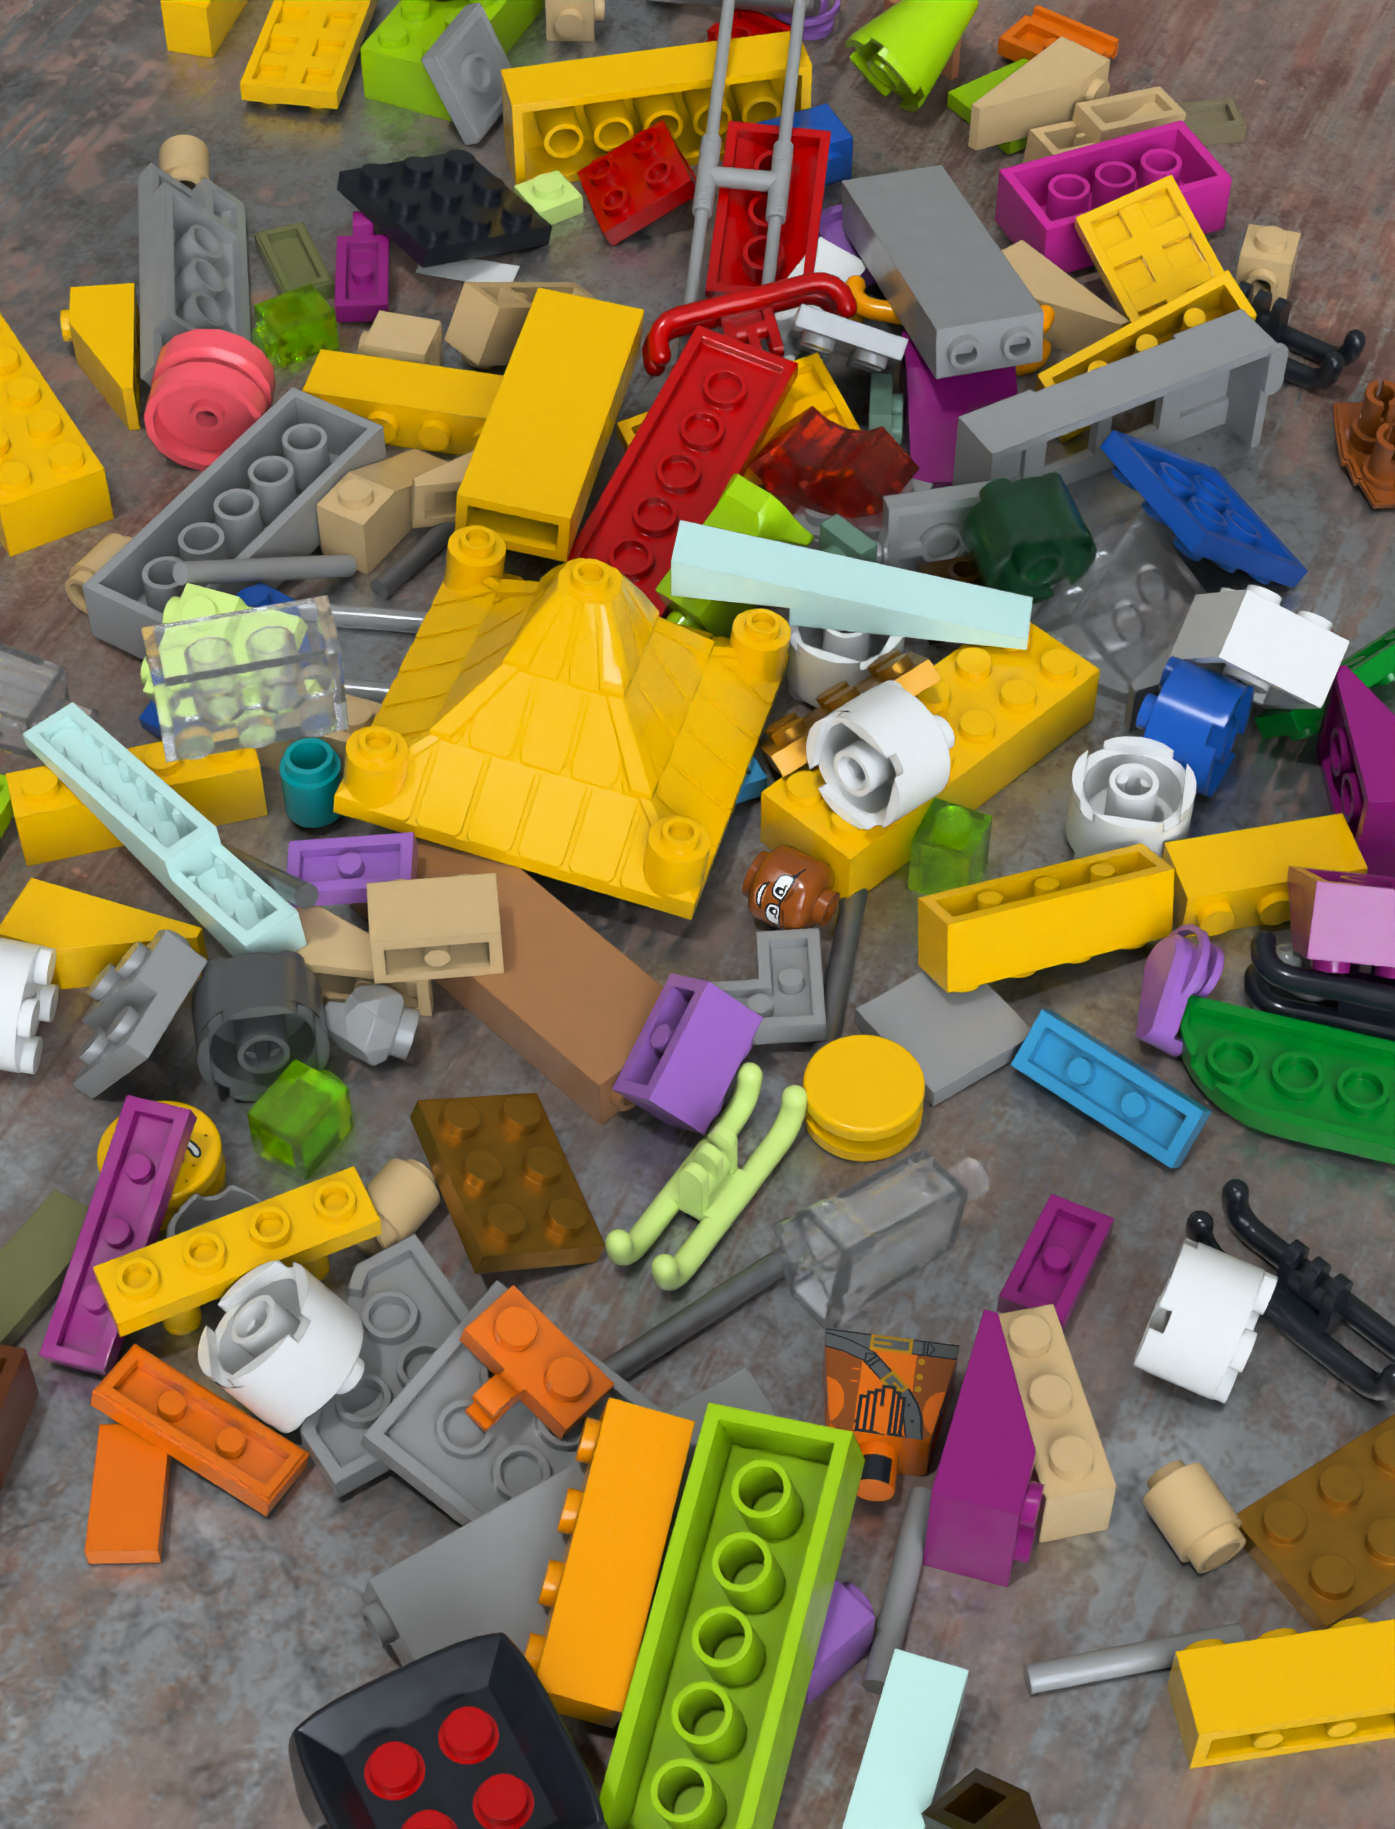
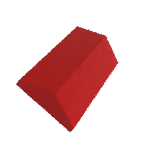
[705,121,831,298]

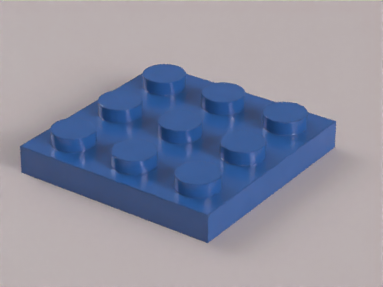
[1100,429,1308,588]

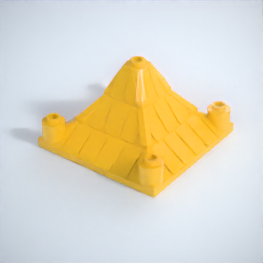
[333,525,791,920]

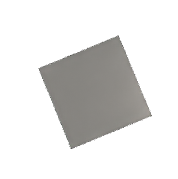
[421,2,512,145]
[854,970,1031,1107]

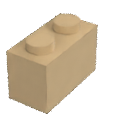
[366,873,504,984]

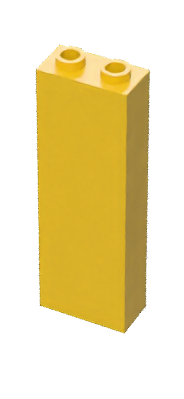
[455,287,645,562]

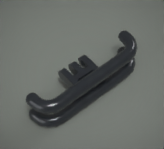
[1238,280,1366,390]
[1244,930,1395,1042]
[1186,1179,1395,1402]

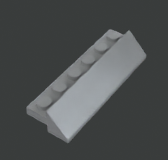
[138,163,251,387]

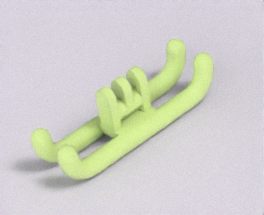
[605,1062,808,1291]

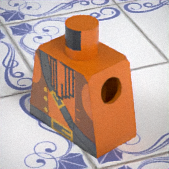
[822,1328,959,1502]

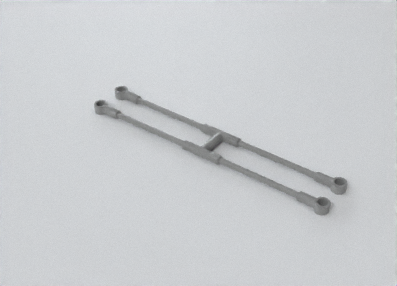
[671,0,811,370]

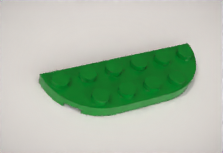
[1177,995,1395,1165]

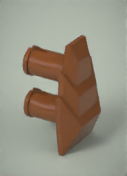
[1332,380,1395,509]

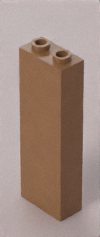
[349,831,663,1125]

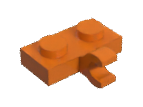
[459,1285,615,1440]

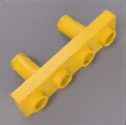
[93,1166,382,1337]

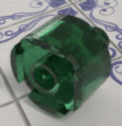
[960,473,1097,604]

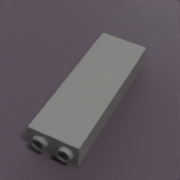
[842,165,1044,379]
[360,1366,778,1666]

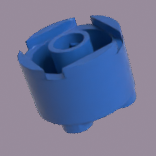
[1136,656,1254,797]

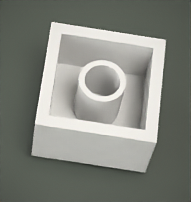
[1168,585,1350,710]

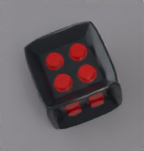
[288,1632,610,1829]

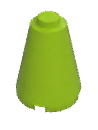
[845,0,979,112]

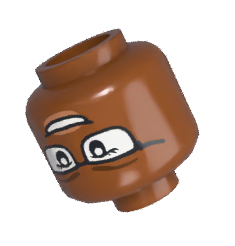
[742,845,840,930]

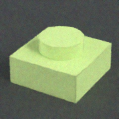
[513,170,583,225]

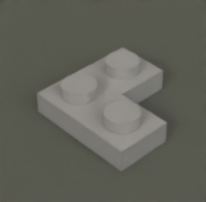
[711,928,827,1045]

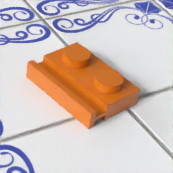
[997,5,1119,62]

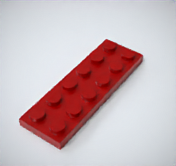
[563,325,798,619]

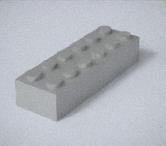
[82,387,387,660]

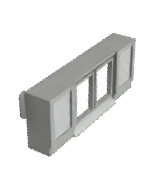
[953,309,1289,511]

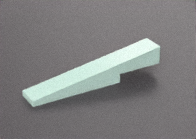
[671,520,1033,650]
[22,702,307,957]
[842,1649,969,1829]

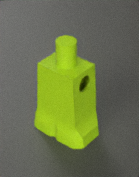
[655,473,815,638]

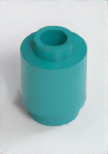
[279,738,343,828]

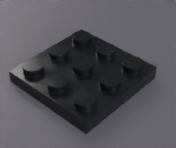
[337,149,552,268]

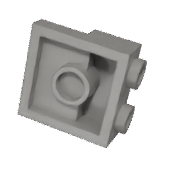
[72,930,208,1099]

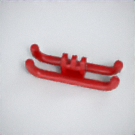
[642,272,858,377]

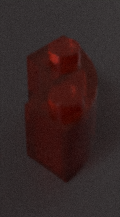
[748,406,920,519]

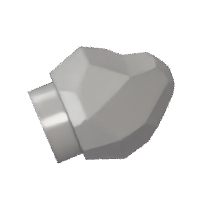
[324,984,420,1066]

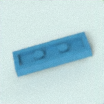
[1011,1009,1212,1168]

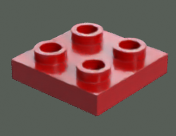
[577,120,696,247]

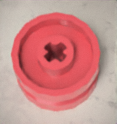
[144,329,276,471]

